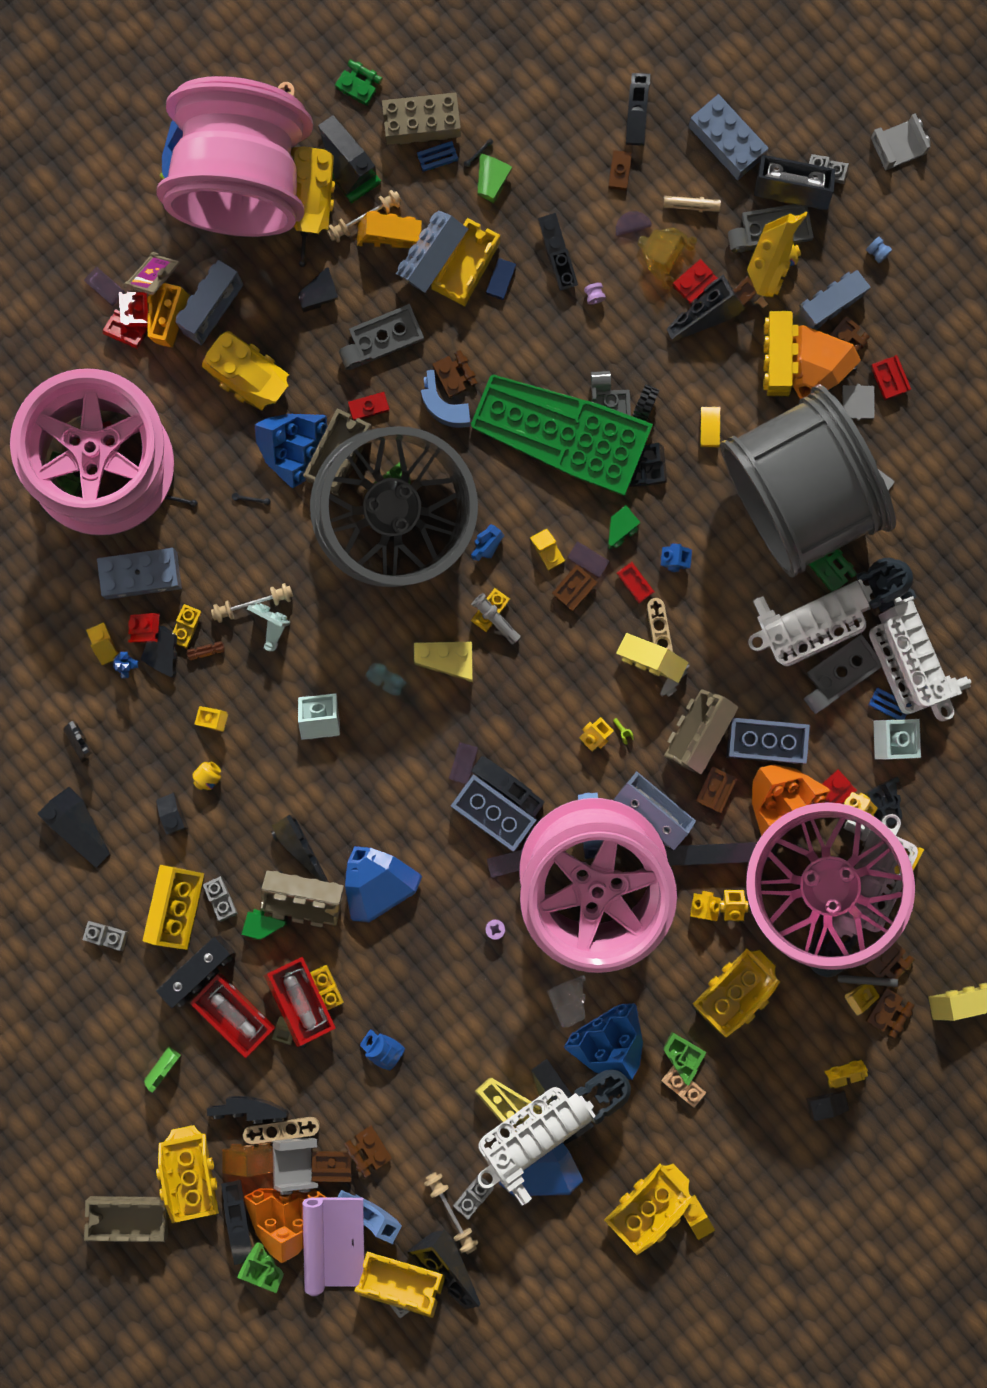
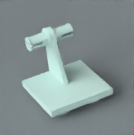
[247,603,290,651]

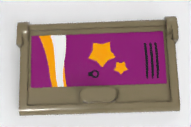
[123,252,180,295]

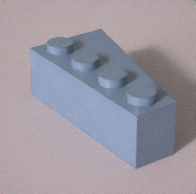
[793,270,871,330]

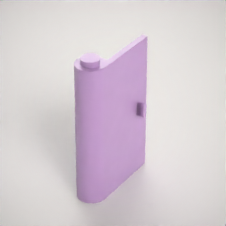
[302,1198,364,1296]

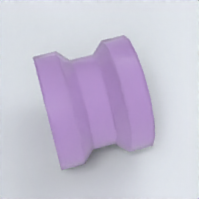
[584,283,606,304]
[486,920,505,939]

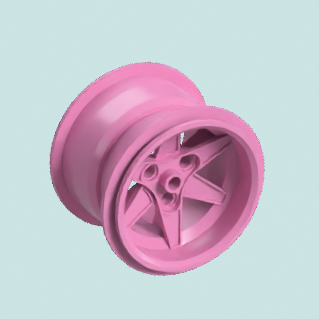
[156,76,313,237]
[10,369,174,535]
[520,798,677,973]

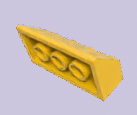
[143,865,204,950]

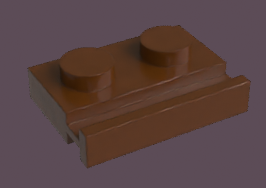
[552,565,598,612]
[695,766,737,813]
[311,1151,352,1182]

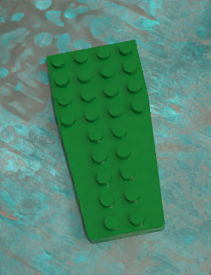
[471,375,653,496]

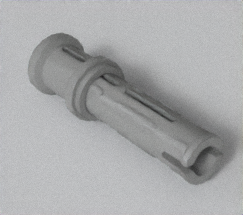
[471,593,520,644]

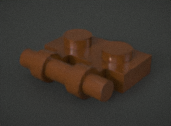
[830,316,870,352]
[432,350,478,399]
[864,942,915,989]
[866,987,915,1039]
[344,1125,392,1178]

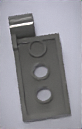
[728,204,814,253]
[338,304,424,370]
[591,371,631,416]
[804,634,882,714]

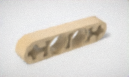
[647,598,673,652]
[243,1117,320,1144]

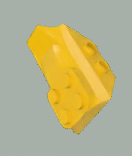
[291,146,335,234]
[747,212,808,297]
[202,331,289,410]
[693,948,780,1037]
[156,1125,219,1223]
[604,1164,693,1255]

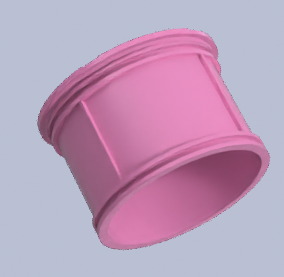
[746,803,915,970]

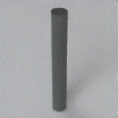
[838,975,898,987]

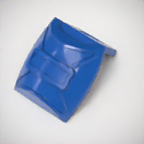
[360,1030,405,1071]

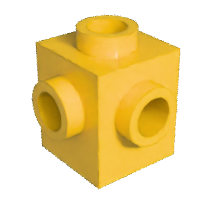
[579,717,614,751]
[844,792,878,816]
[720,890,748,921]
[690,891,721,921]

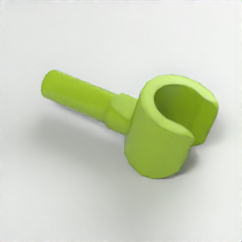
[613,718,634,744]

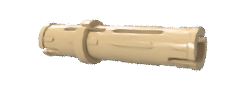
[663,196,721,212]

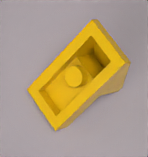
[530,529,565,571]
[86,622,118,666]
[194,706,228,732]
[845,984,880,1015]
[683,1195,715,1240]

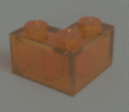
[222,1143,273,1177]

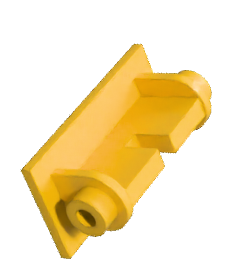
[824,1060,868,1089]

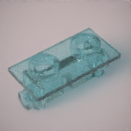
[365,663,406,696]

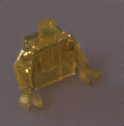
[638,227,697,289]

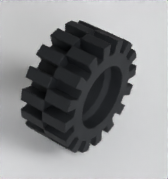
[632,384,660,421]

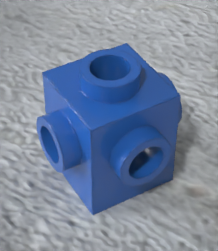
[661,544,692,572]

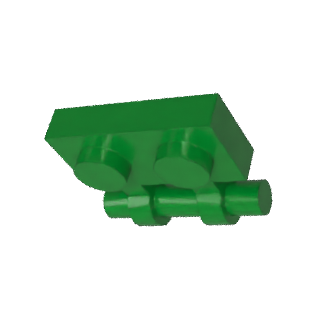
[335,60,383,106]
[809,549,857,592]

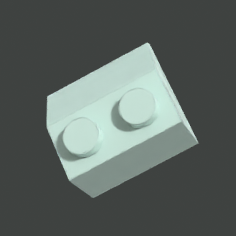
[298,693,340,740]
[874,719,921,759]

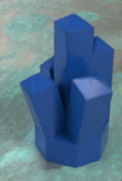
[471,524,505,561]
[113,652,138,679]

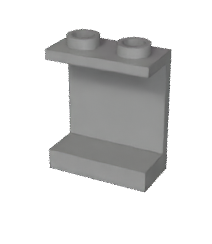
[871,113,931,171]
[273,1137,318,1194]

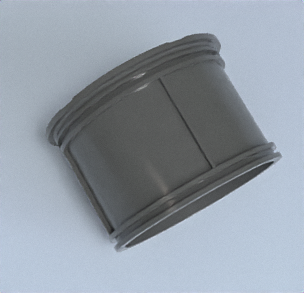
[720,384,896,577]
[310,426,478,587]

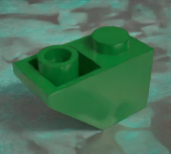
[608,505,641,549]
[242,909,287,940]

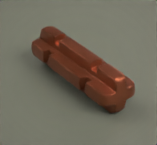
[187,641,225,660]

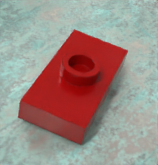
[348,392,390,421]
[616,562,654,604]

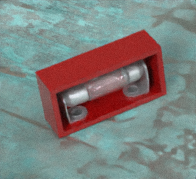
[264,957,336,1047]
[190,973,276,1058]

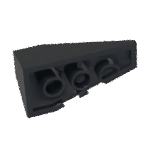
[318,115,377,196]
[667,274,745,342]
[37,787,110,868]
[271,815,329,882]
[531,1059,594,1145]
[407,1230,481,1309]

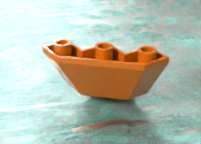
[792,325,861,399]
[752,764,830,836]
[244,1188,327,1263]

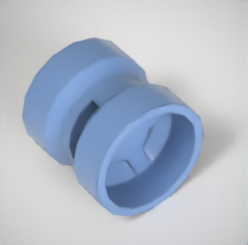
[866,237,892,263]

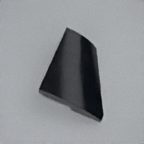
[298,267,339,313]
[629,442,667,487]
[140,626,177,677]
[63,721,92,763]
[864,777,902,827]

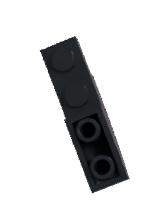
[626,73,651,146]
[537,213,578,291]
[471,756,545,817]
[207,1096,289,1124]
[221,1180,252,1265]

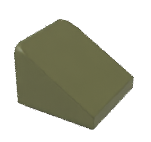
[272,1016,293,1045]

